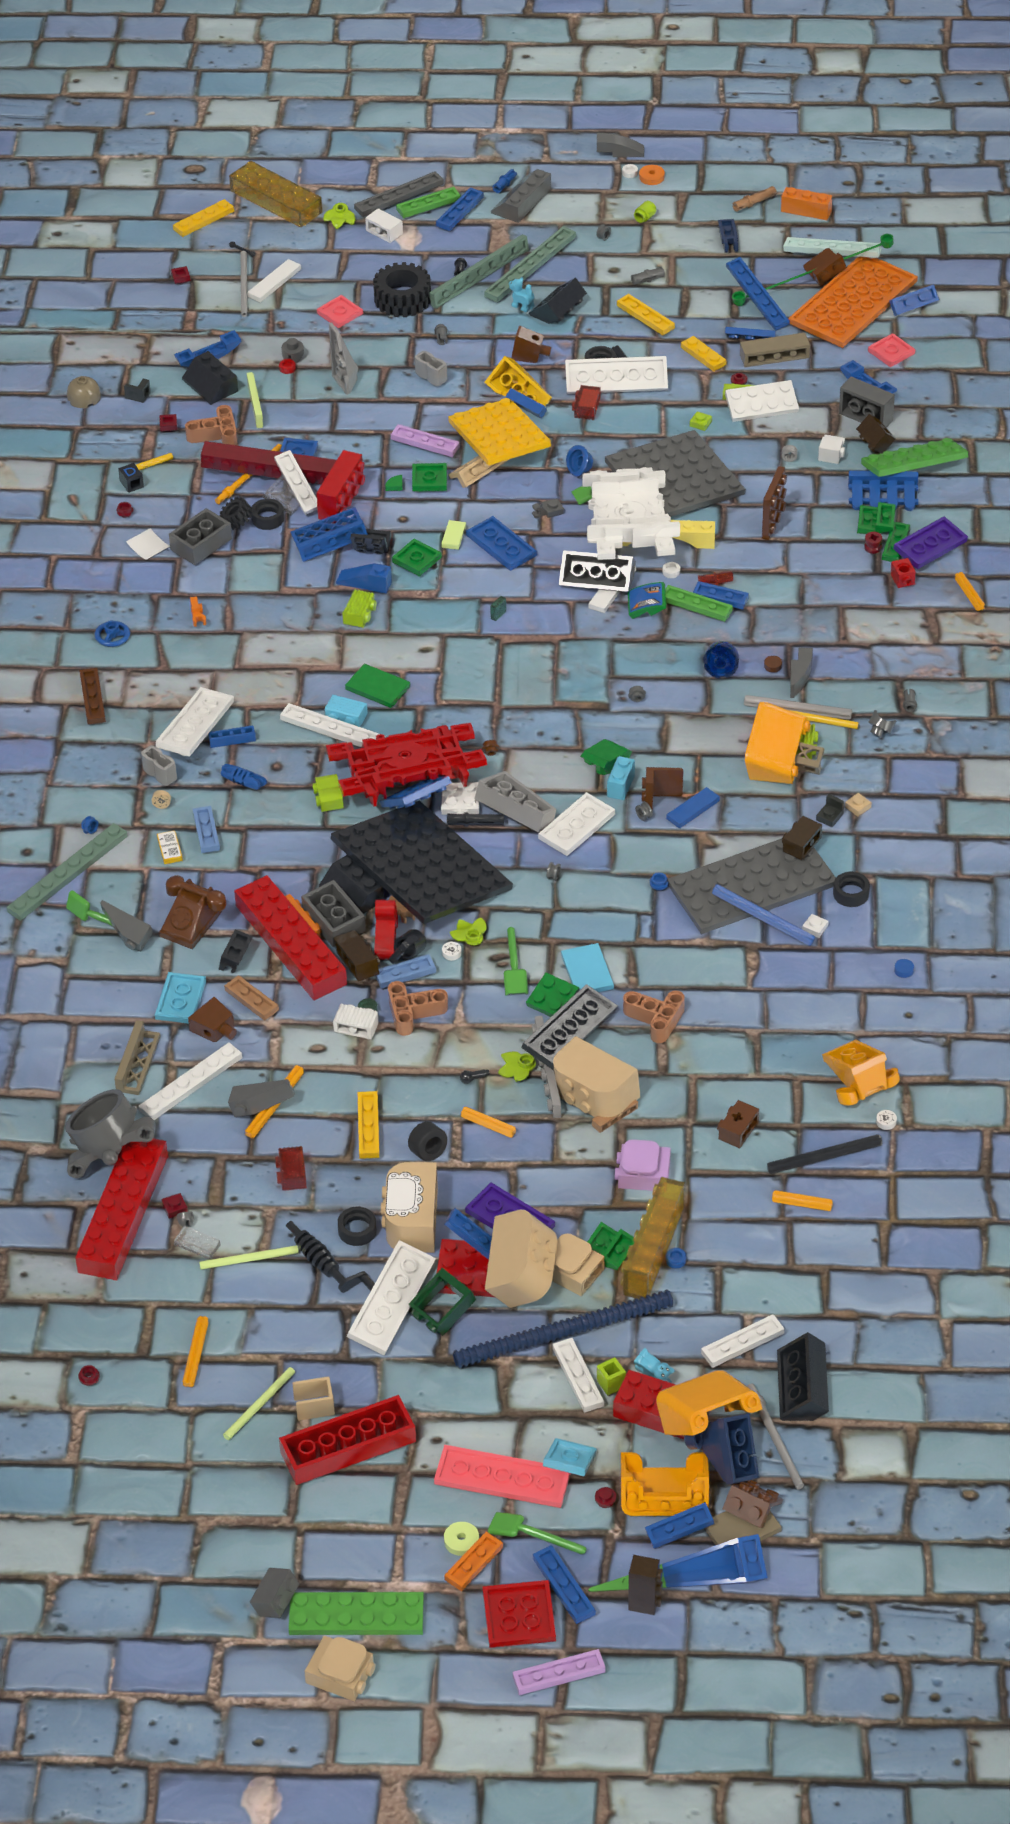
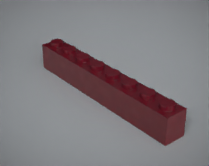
[201,441,336,485]

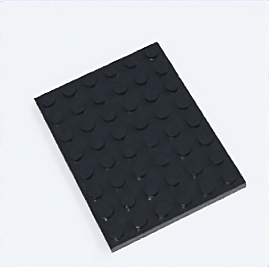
[330,800,513,924]

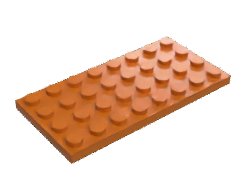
[788,257,918,348]

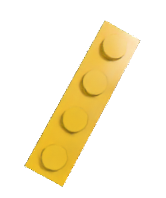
[173,199,234,237]
[617,294,675,335]
[357,1091,380,1159]

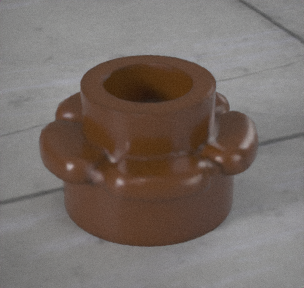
[482,740,500,756]

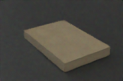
[704,1511,782,1545]

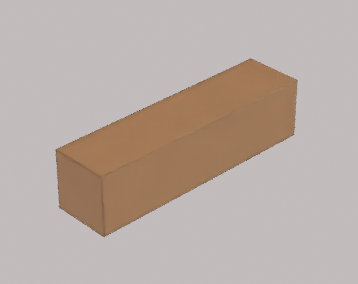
[592,1099,638,1133]

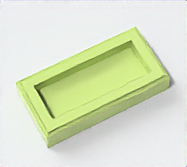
[442,520,466,550]

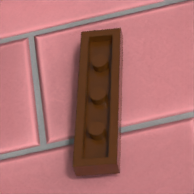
[79,668,106,725]

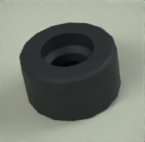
[408,1121,447,1161]

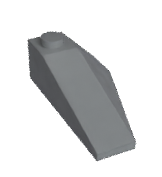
[329,323,359,395]

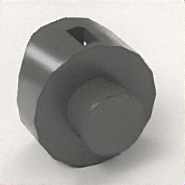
[281,338,304,363]
[868,710,897,737]

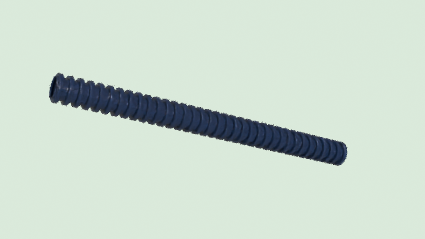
[453,1289,674,1369]

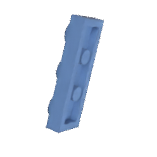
[193,806,220,853]
[375,954,436,989]

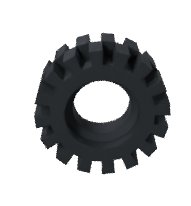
[219,497,253,530]

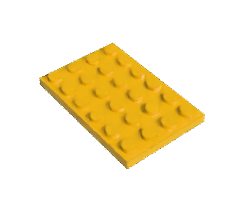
[448,398,551,466]

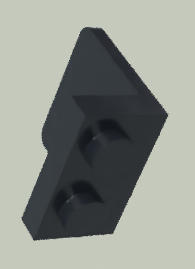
[350,529,392,554]

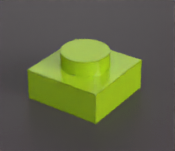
[689,411,712,431]

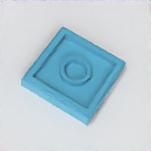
[543,1438,597,1476]

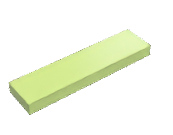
[247,372,263,428]

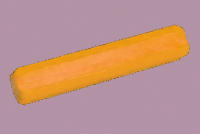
[955,572,985,611]
[461,1107,516,1138]
[772,1190,833,1211]

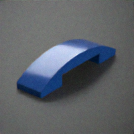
[174,330,242,367]
[840,360,897,393]

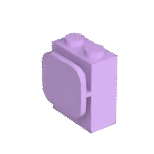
[615,1140,671,1192]

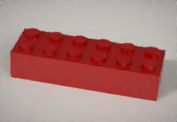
[279,1395,416,1485]

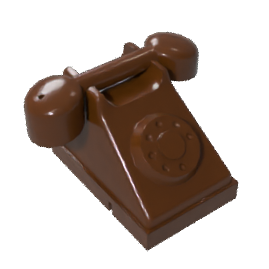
[159,875,226,950]

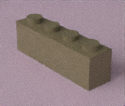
[740,333,810,368]

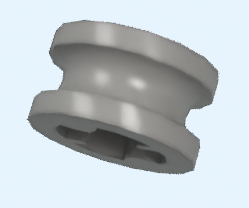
[782,445,797,462]

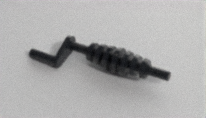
[286,1221,375,1293]

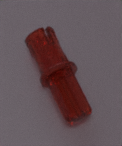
[698,571,734,585]

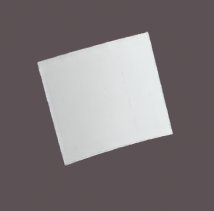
[126,528,170,560]

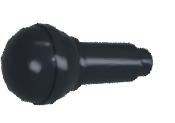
[460,1069,490,1084]

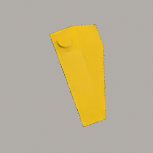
[485,356,552,406]

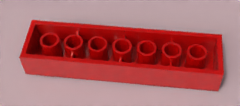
[234,875,347,1001]
[75,1138,168,1281]

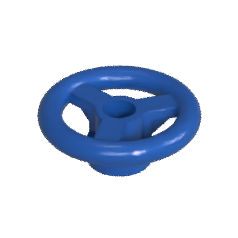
[95,620,130,647]

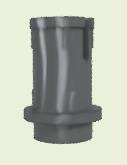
[434,324,448,345]
[903,689,917,712]

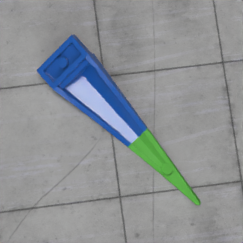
[588,1534,768,1592]

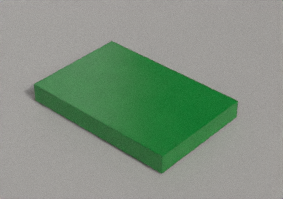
[345,663,410,708]

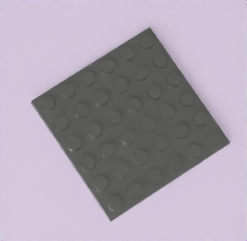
[605,430,746,517]

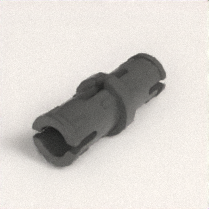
[631,267,665,285]

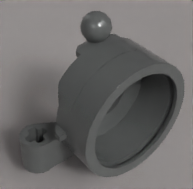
[65,1089,155,1178]

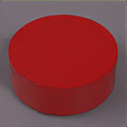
[279,359,296,374]

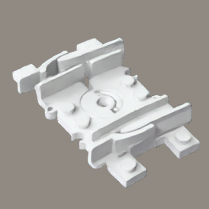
[582,467,680,560]

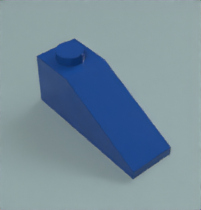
[336,563,392,594]

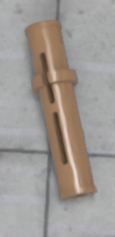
[732,186,777,212]

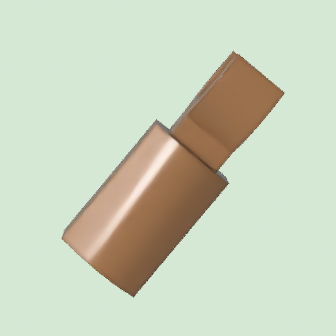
[389,896,415,924]

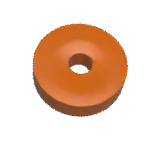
[639,165,665,185]

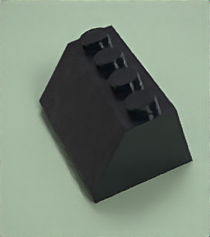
[777,1332,829,1421]

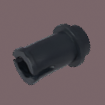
[454,258,467,276]

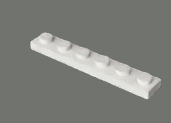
[280,703,386,747]
[139,1043,242,1120]

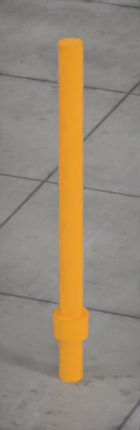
[215,444,282,504]

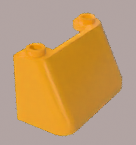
[745,702,811,784]
[656,1370,762,1435]
[621,1452,709,1516]

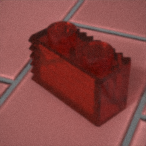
[572,385,601,420]
[275,1146,307,1191]

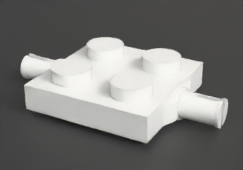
[441,778,480,815]

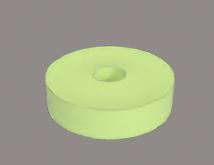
[444,1522,479,1556]

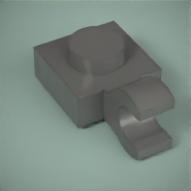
[532,498,564,518]

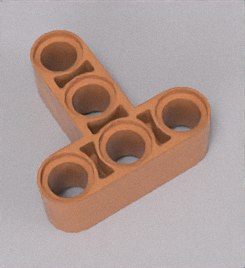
[185,405,238,445]
[388,981,448,1036]
[623,990,685,1043]

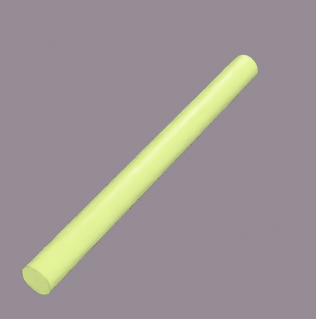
[199,1245,299,1270]
[223,1367,295,1440]

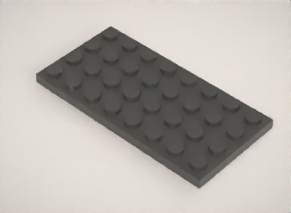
[667,838,836,934]

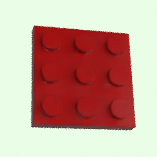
[436,1239,496,1298]
[482,1580,556,1648]

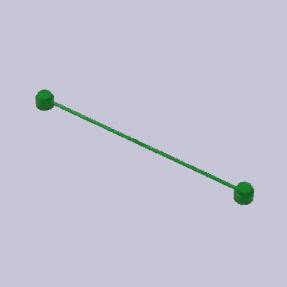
[732,233,894,306]

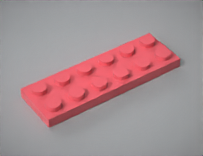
[434,1444,571,1508]

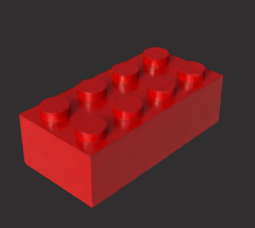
[316,450,365,523]
[613,1370,684,1439]

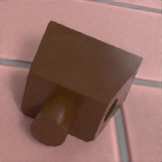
[511,326,552,363]
[188,997,237,1042]

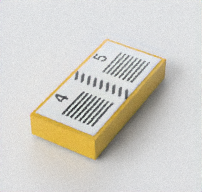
[157,830,183,864]

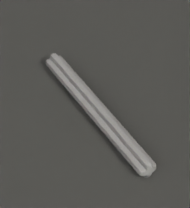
[744,695,852,720]

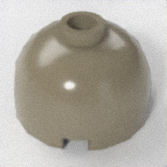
[67,376,101,408]

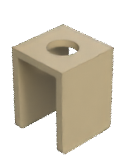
[292,1377,335,1421]

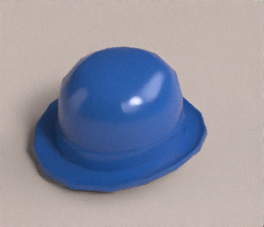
[566,445,593,477]

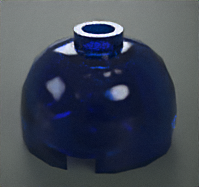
[703,641,739,678]

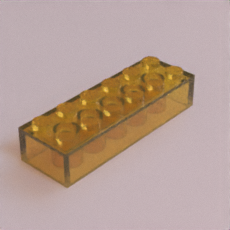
[229,161,322,228]
[621,1177,685,1299]

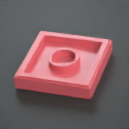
[317,295,363,328]
[868,333,915,367]

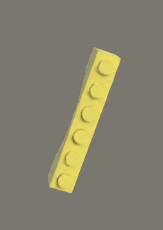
[622,520,715,549]

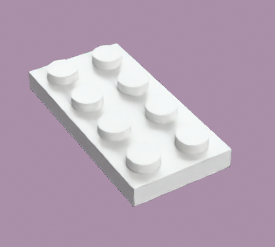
[725,380,799,422]
[538,792,615,856]

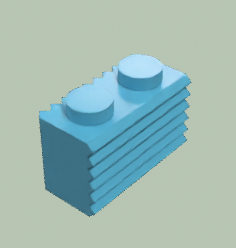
[325,694,368,727]
[607,756,635,800]

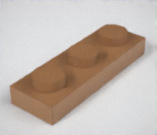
[224,975,279,1021]

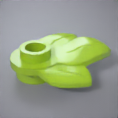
[323,203,355,229]
[450,918,486,945]
[498,1051,536,1082]

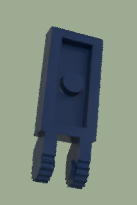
[718,219,739,253]

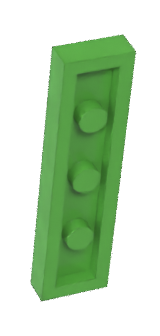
[396,187,461,218]
[665,585,733,622]

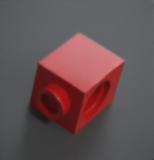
[891,558,916,588]

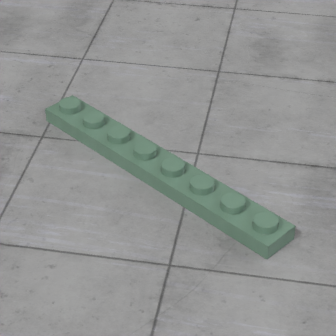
[484,226,576,303]
[429,234,529,308]
[6,823,128,921]

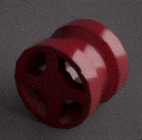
[864,532,882,554]

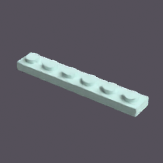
[783,237,882,258]

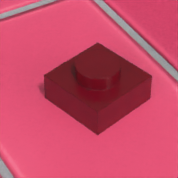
[171,266,191,284]
[160,414,177,431]
[161,1193,188,1219]

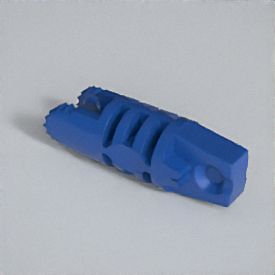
[221,764,267,790]

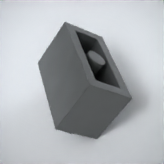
[250,1568,300,1618]

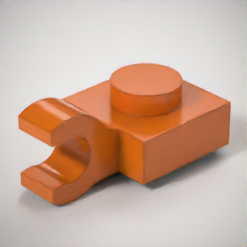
[190,596,206,627]

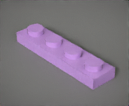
[391,424,460,457]
[513,1649,605,1695]

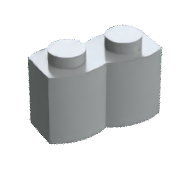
[415,351,447,386]
[141,745,177,786]

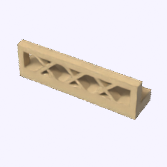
[448,455,510,488]

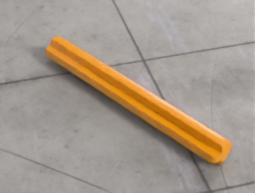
[245,1065,304,1139]

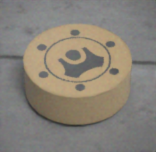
[152,790,171,809]

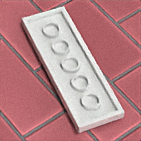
[565,356,668,394]
[156,687,234,757]
[347,1240,436,1355]

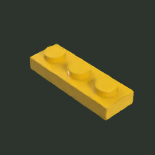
[681,336,726,372]

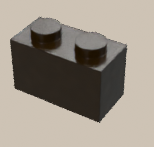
[856,414,896,453]
[782,816,822,860]

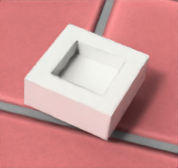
[802,914,828,938]

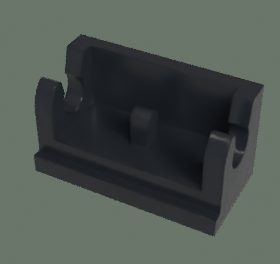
[218,929,253,973]

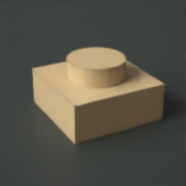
[845,793,872,817]

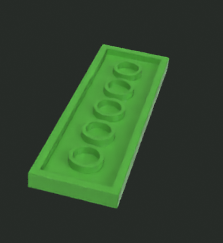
[861,438,968,477]
[289,1592,424,1635]

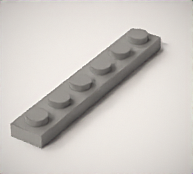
[531,1016,561,1119]

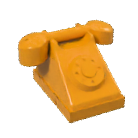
[822,1039,900,1106]

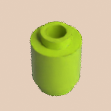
[634,200,657,223]

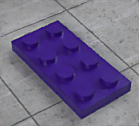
[893,516,968,570]
[465,1182,555,1229]

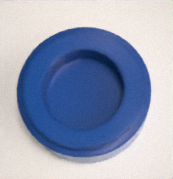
[894,959,914,978]
[666,1248,686,1269]

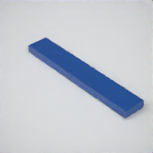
[726,257,790,331]

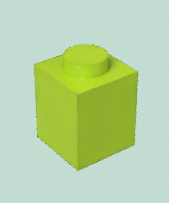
[597,1357,626,1396]

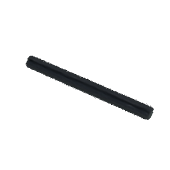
[767,1134,882,1174]

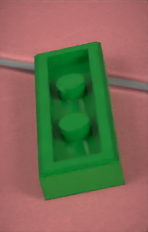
[882,522,910,562]

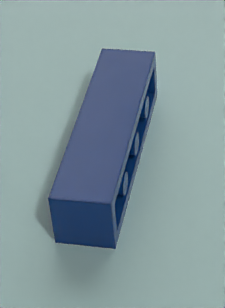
[505,388,547,419]
[208,725,256,748]

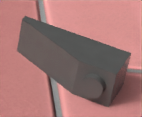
[100,900,153,952]
[228,1079,295,1117]

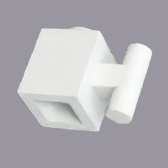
[818,435,845,464]

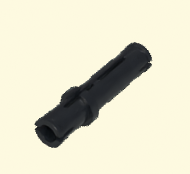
[447,812,504,827]

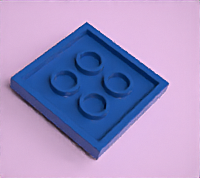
[380,776,452,809]

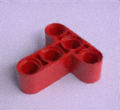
[374,900,398,960]

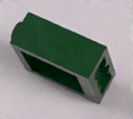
[409,1268,477,1336]

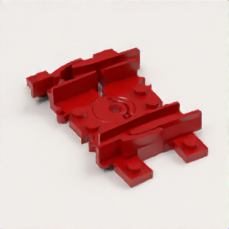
[326,723,487,807]

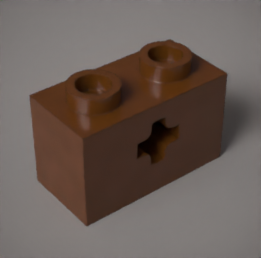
[717,1100,759,1149]

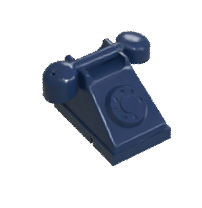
[684,1413,760,1484]

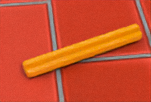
[182,1316,209,1388]

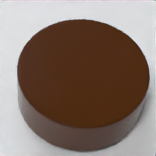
[764,656,782,673]

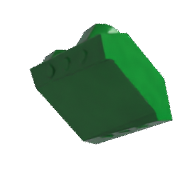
[580,739,632,775]

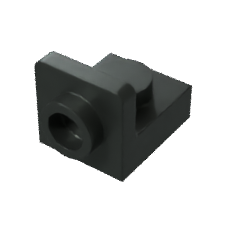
[816,794,844,827]

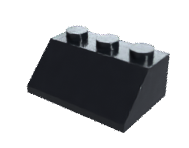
[529,277,587,324]
[182,351,238,405]
[319,855,384,914]

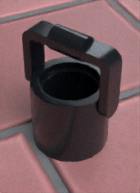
[388,929,426,964]

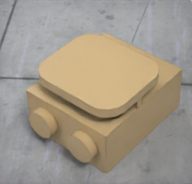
[552,1233,604,1297]
[305,1636,375,1702]

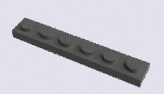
[354,171,444,217]

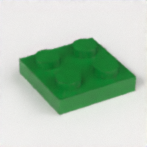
[412,463,447,492]
[392,539,442,577]
[526,972,580,1017]

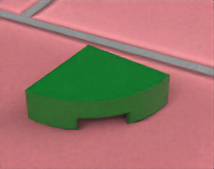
[385,475,403,491]

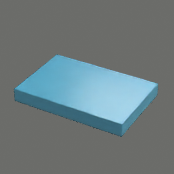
[561,943,614,992]
[155,972,206,1024]

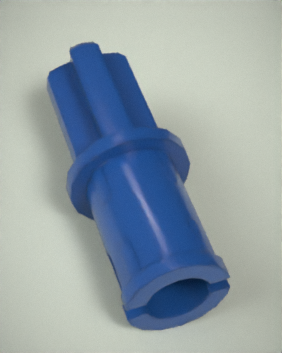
[492,169,517,193]

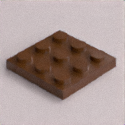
[762,466,787,540]

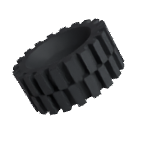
[373,262,431,318]

